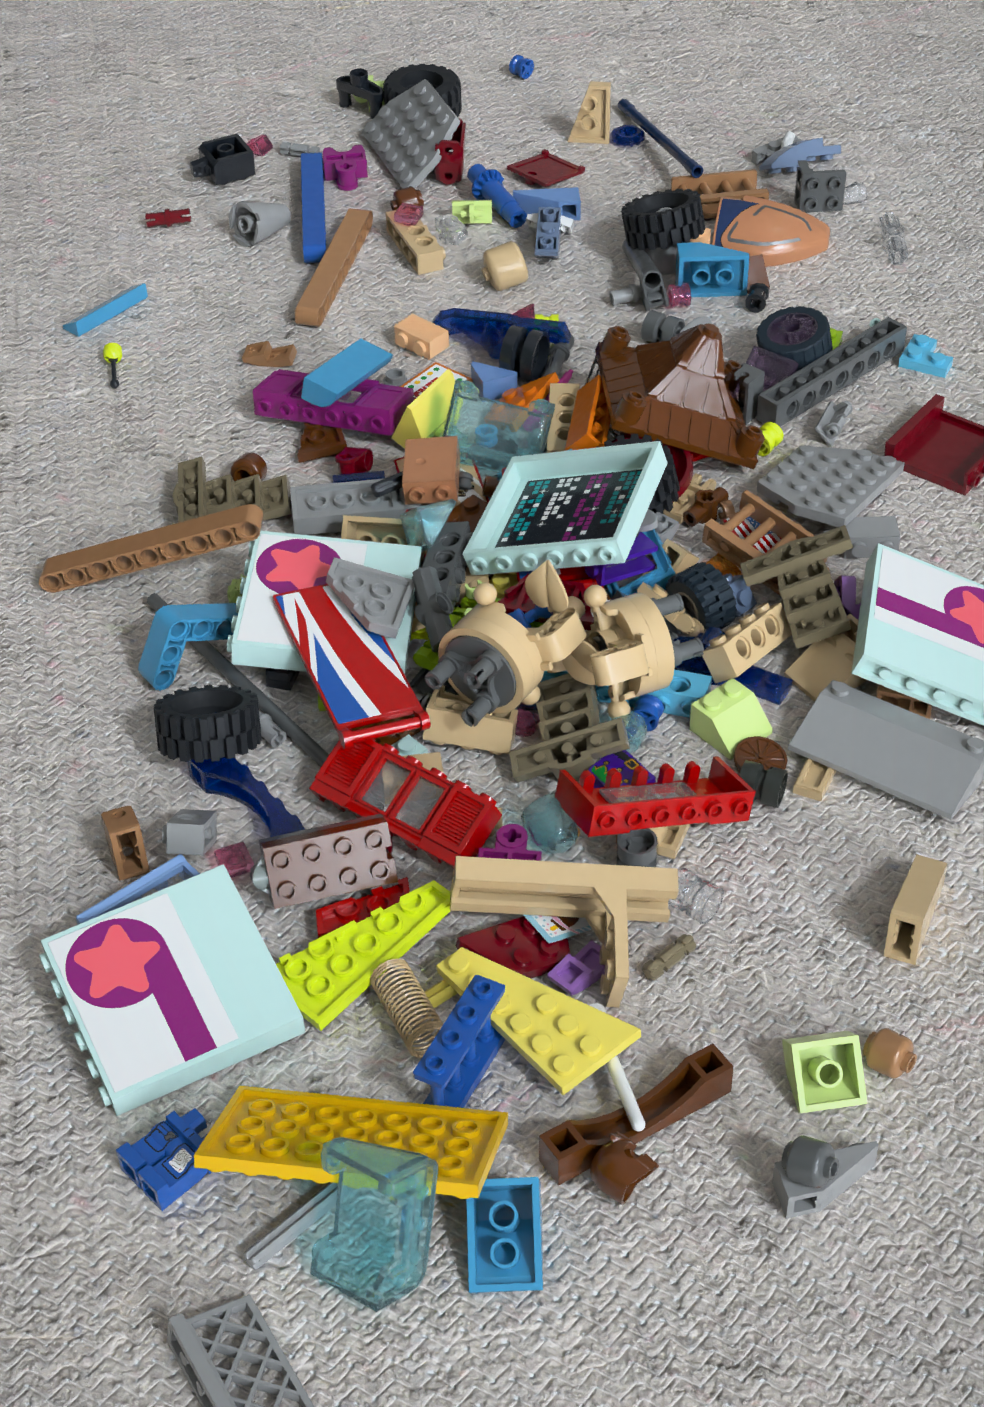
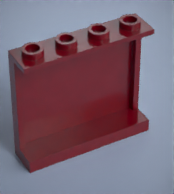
[884,394,984,496]

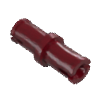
[145,208,191,228]

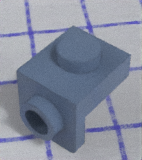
[723,573,757,617]

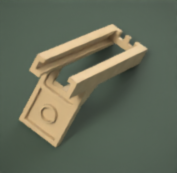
[450,856,679,1008]

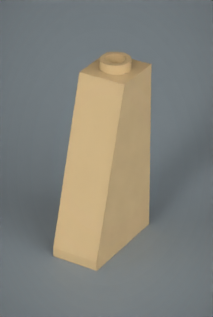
[884,854,947,965]

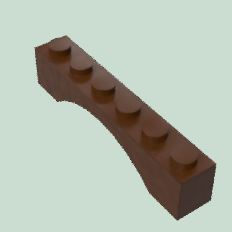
[539,1043,734,1186]

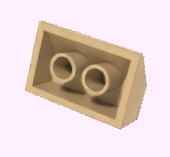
[341,515,429,562]

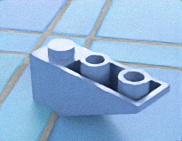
[513,187,581,220]

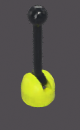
[103,343,122,389]

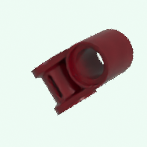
[335,447,373,483]

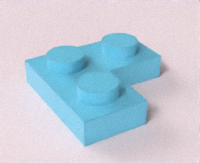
[898,334,953,378]

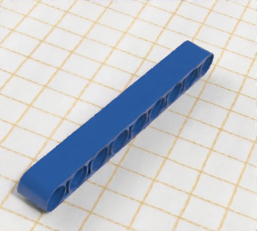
[301,152,326,263]

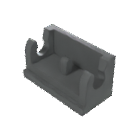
[734,363,765,425]

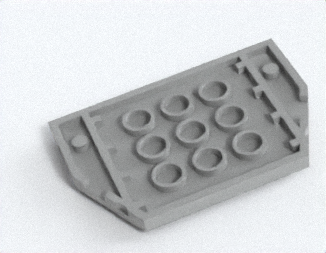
[362,79,461,188]
[757,445,905,527]

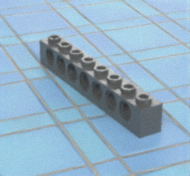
[757,317,907,427]

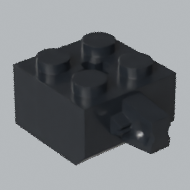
[190,133,256,185]

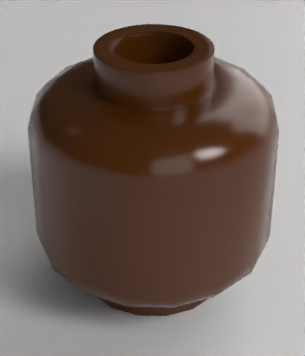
[390,186,424,214]
[230,452,267,481]

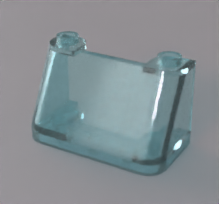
[442,380,555,473]
[310,1137,438,1312]

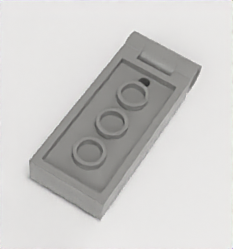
[290,478,423,535]

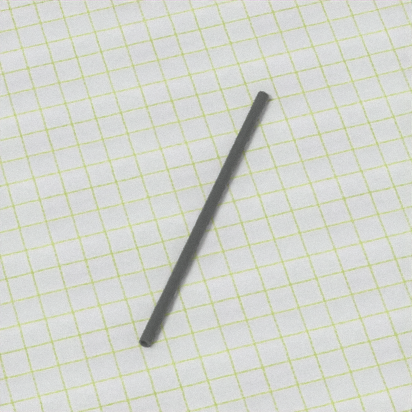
[147,593,385,811]

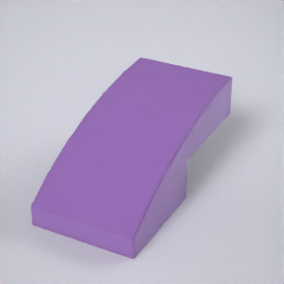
[547,940,605,996]

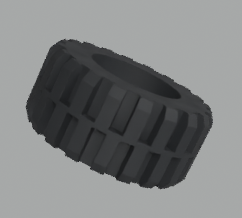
[383,64,462,117]

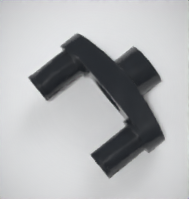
[336,68,384,119]

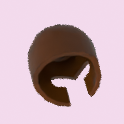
[590,1132,659,1205]

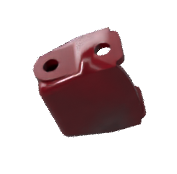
[435,118,466,185]

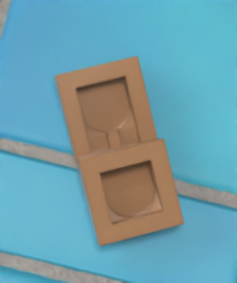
[242,341,297,367]

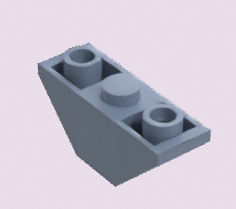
[535,207,561,258]

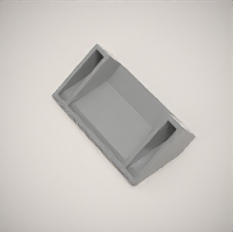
[788,680,984,820]

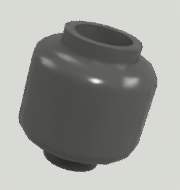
[781,1135,839,1188]

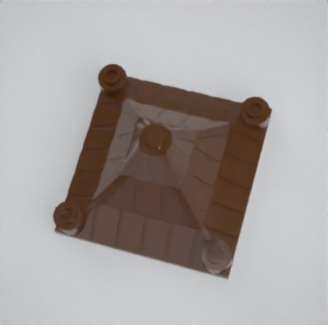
[595,323,765,469]

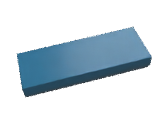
[301,338,393,407]

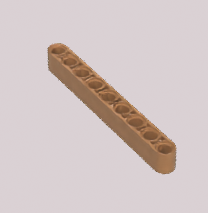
[295,208,373,327]
[39,504,264,593]

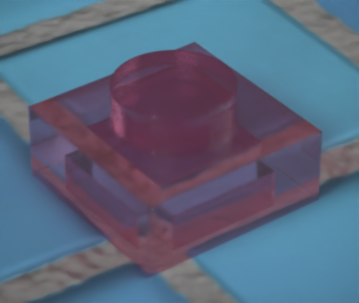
[394,203,424,225]
[214,841,254,878]

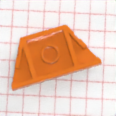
[484,372,560,432]

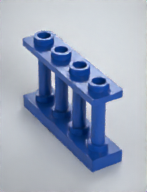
[413,975,506,1108]

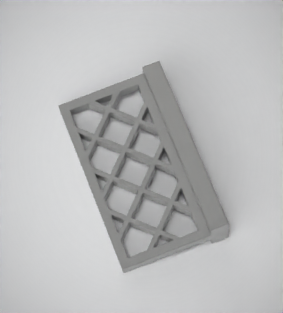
[167,1294,314,1407]

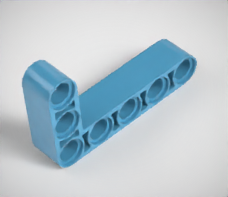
[138,603,238,691]

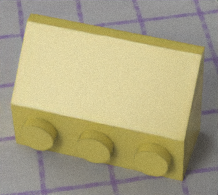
[392,369,463,449]

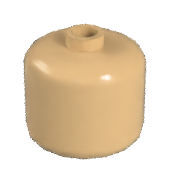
[481,241,528,291]

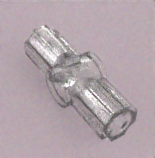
[879,212,908,265]

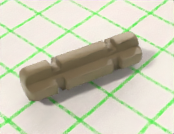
[642,934,697,981]

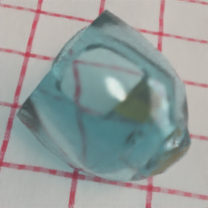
[521,793,580,854]

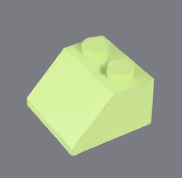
[689,678,773,760]
[782,1030,867,1113]

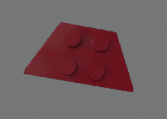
[495,574,594,630]
[455,916,570,979]

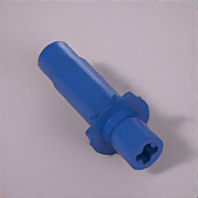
[467,164,527,228]

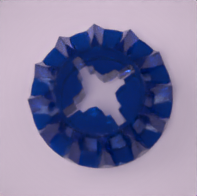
[611,125,645,147]

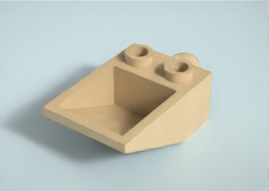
[784,614,868,702]

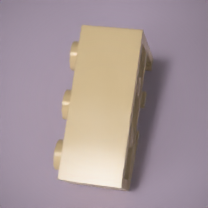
[423,685,518,755]

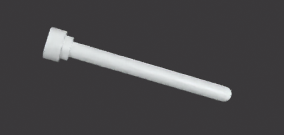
[589,1003,645,1131]

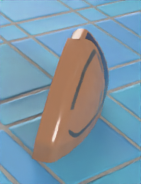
[712,195,830,267]

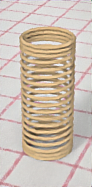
[370,959,443,1058]

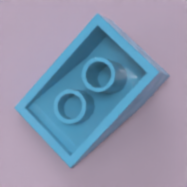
[675,242,749,298]
[466,1177,543,1293]

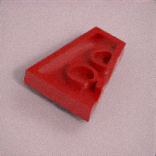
[316,877,410,938]

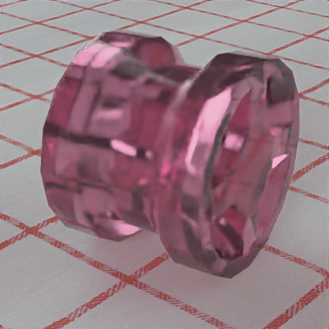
[668,283,691,308]

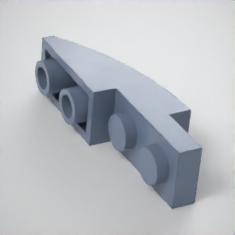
[759,138,841,174]

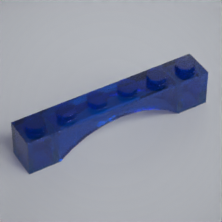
[188,757,306,837]

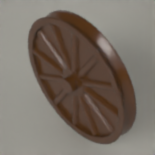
[734,736,788,771]

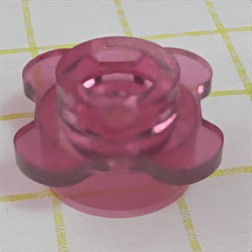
[515,709,540,737]

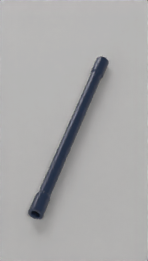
[618,99,703,178]

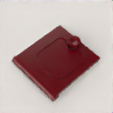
[507,149,585,187]

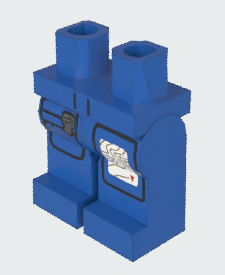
[116,1108,212,1211]

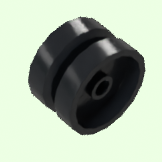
[499,325,550,383]

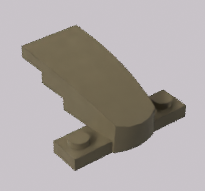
[172,456,292,523]
[740,525,853,649]
[509,673,630,783]

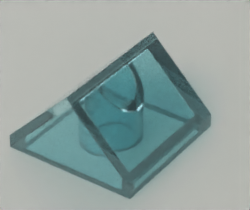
[400,499,456,552]

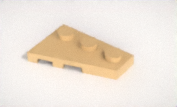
[568,81,611,144]

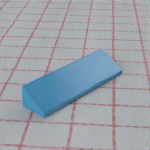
[63,283,148,337]

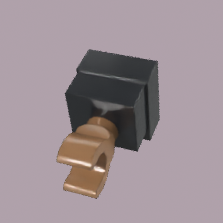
[266,668,300,691]

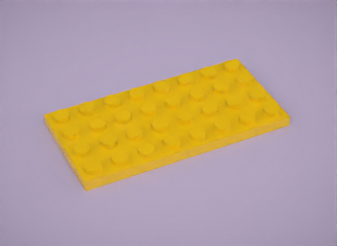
[194,1086,508,1199]

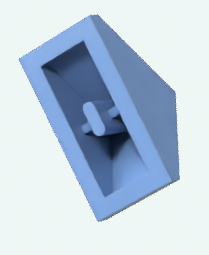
[471,361,517,402]

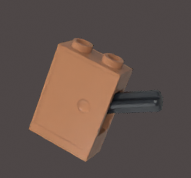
[371,436,460,508]

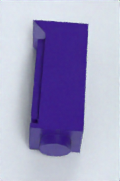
[585,532,658,586]

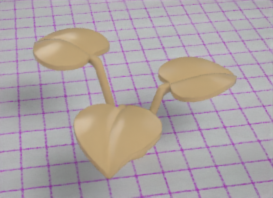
[525,560,598,685]

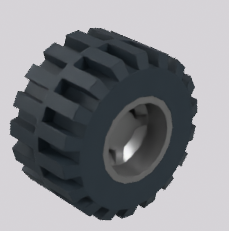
[665,562,737,639]

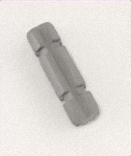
[280,142,320,157]

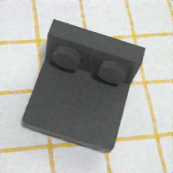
[794,160,846,213]

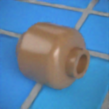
[863,1028,917,1079]

